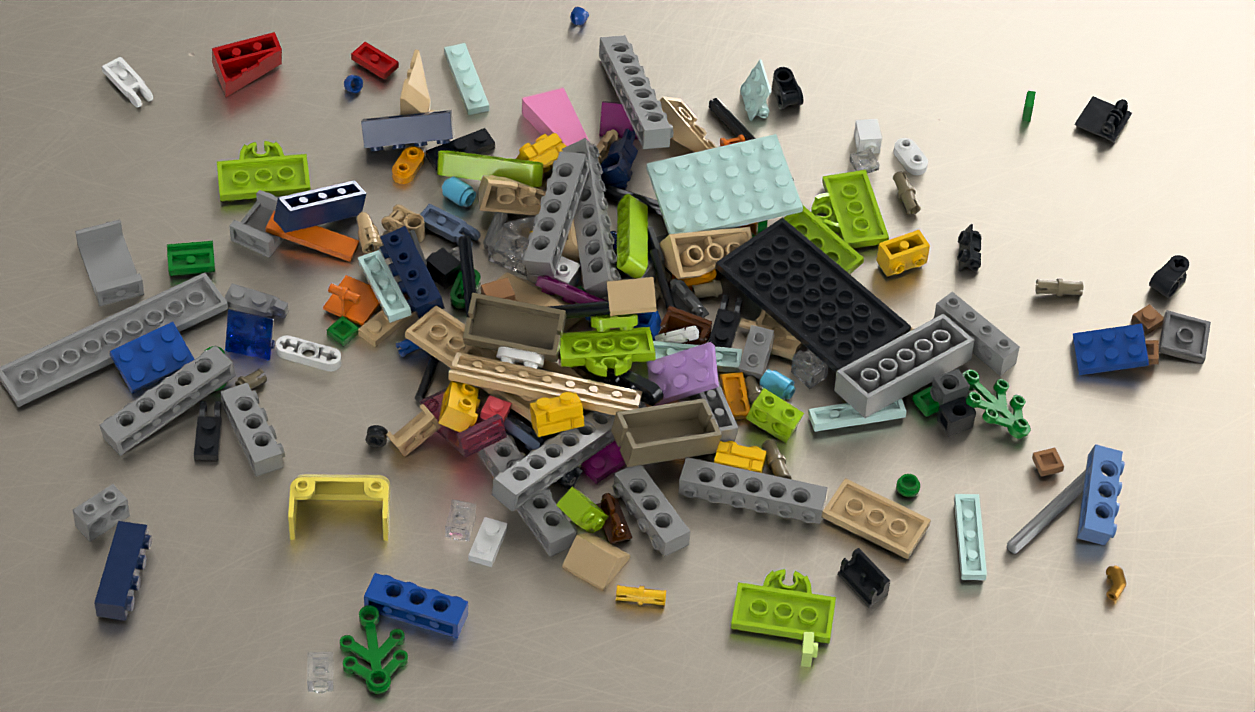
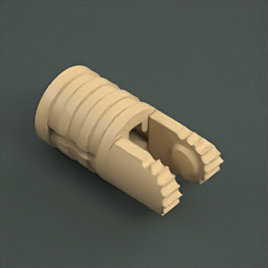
[357,212,382,254]

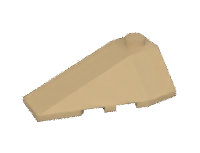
[400,49,434,115]
[659,227,752,279]

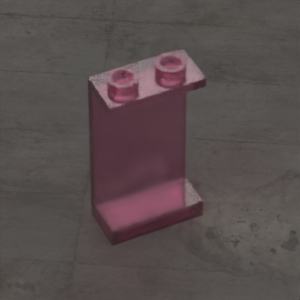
[419,388,507,458]

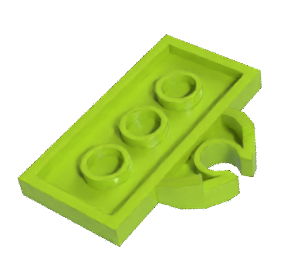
[217,141,311,201]
[811,170,889,248]
[784,205,864,274]
[559,327,656,377]
[731,569,836,644]

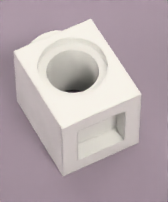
[854,119,882,155]

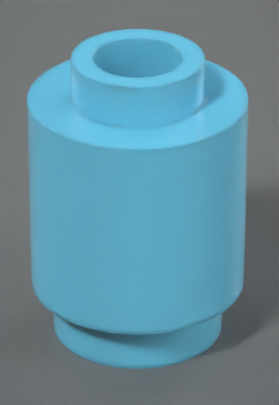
[442,176,476,207]
[759,369,796,401]

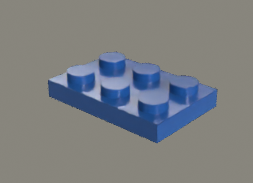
[110,322,195,394]
[1073,323,1149,375]

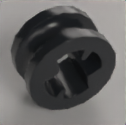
[365,425,388,447]

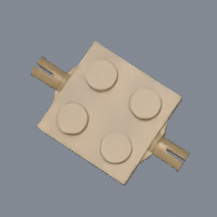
[739,309,803,360]

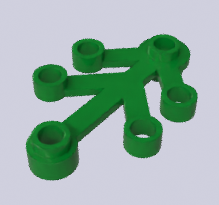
[962,369,1031,439]
[340,605,408,694]

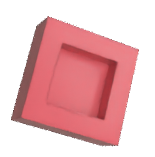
[480,395,512,425]

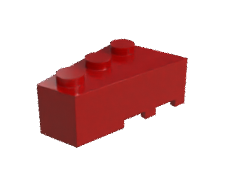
[212,32,282,98]

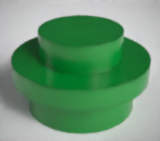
[896,474,920,497]

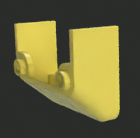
[288,474,390,541]

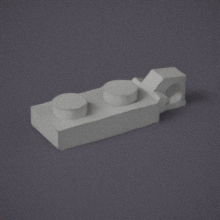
[224,283,289,319]

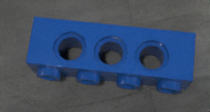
[364,573,468,639]

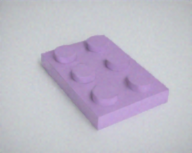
[647,342,719,406]

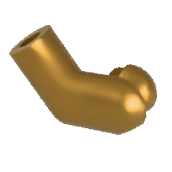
[1106,565,1127,601]

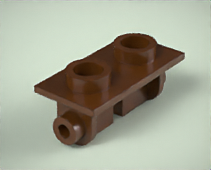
[596,493,633,544]

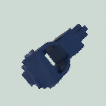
[600,128,638,190]

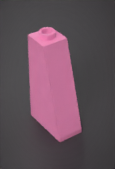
[522,88,589,146]

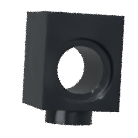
[426,247,461,289]
[937,397,976,437]

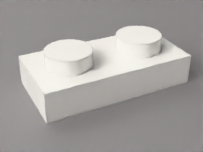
[468,517,508,567]

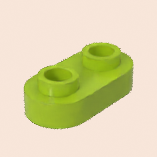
[591,313,638,332]

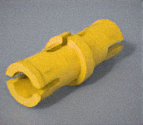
[616,585,667,606]

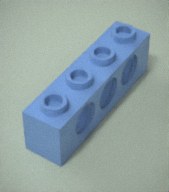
[1077,444,1125,545]

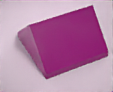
[599,101,639,140]

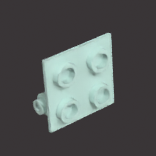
[740,60,771,121]

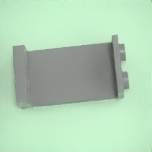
[75,220,144,307]

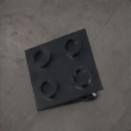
[1074,96,1132,142]

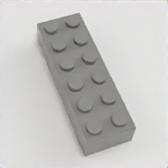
[834,314,974,418]

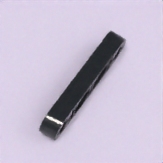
[596,368,664,406]

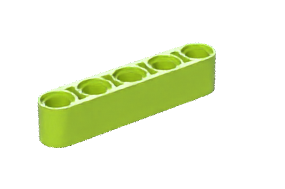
[437,151,543,187]
[617,194,648,279]

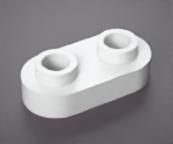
[894,138,928,175]
[496,347,545,369]

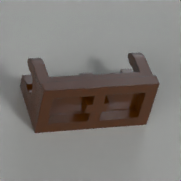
[659,306,712,345]

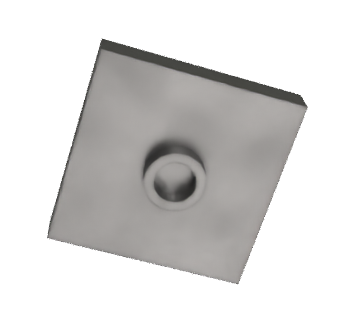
[1159,310,1211,364]

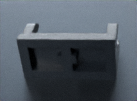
[837,548,890,608]

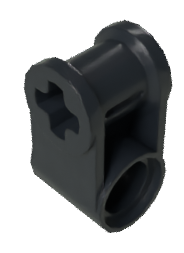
[772,67,804,109]
[1149,255,1189,298]

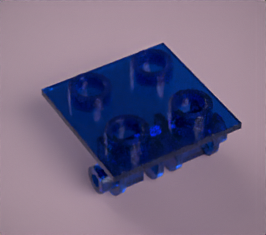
[225,309,276,360]

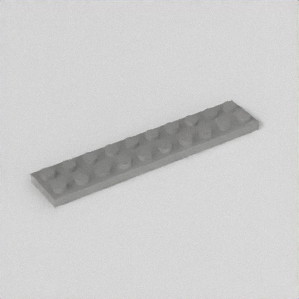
[0,273,228,407]

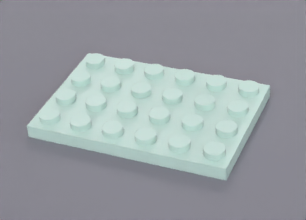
[646,134,803,234]

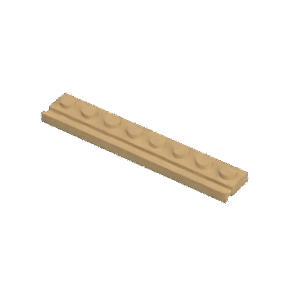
[448,352,643,415]

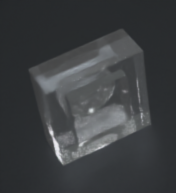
[850,149,880,173]

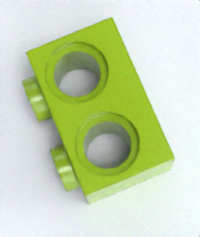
[746,388,804,443]
[556,487,608,534]

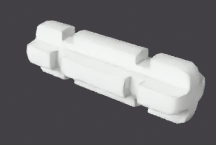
[655,326,699,343]

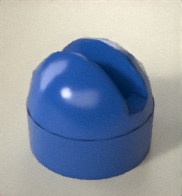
[570,7,589,25]
[344,75,363,93]

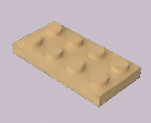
[822,478,931,559]

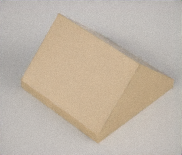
[607,277,657,316]
[562,532,630,591]

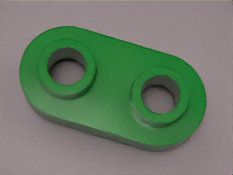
[450,269,481,309]

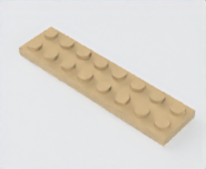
[405,306,551,435]

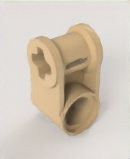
[381,204,425,243]

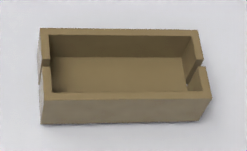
[463,293,566,362]
[611,398,722,467]

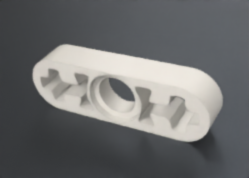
[276,335,342,372]

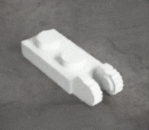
[102,57,154,108]

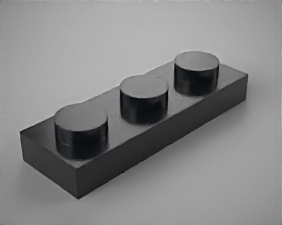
[426,128,495,171]

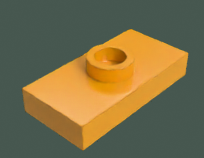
[719,372,750,420]

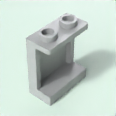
[229,190,284,258]

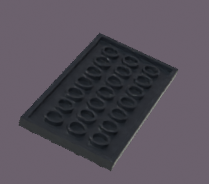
[715,217,911,372]

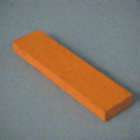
[265,211,359,262]

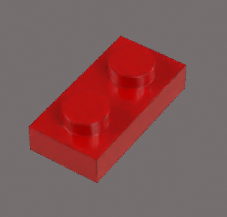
[351,42,399,80]

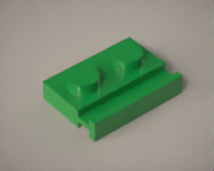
[167,241,215,276]

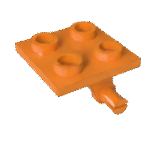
[323,275,380,326]

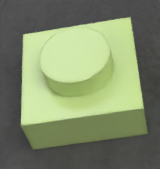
[801,632,818,667]

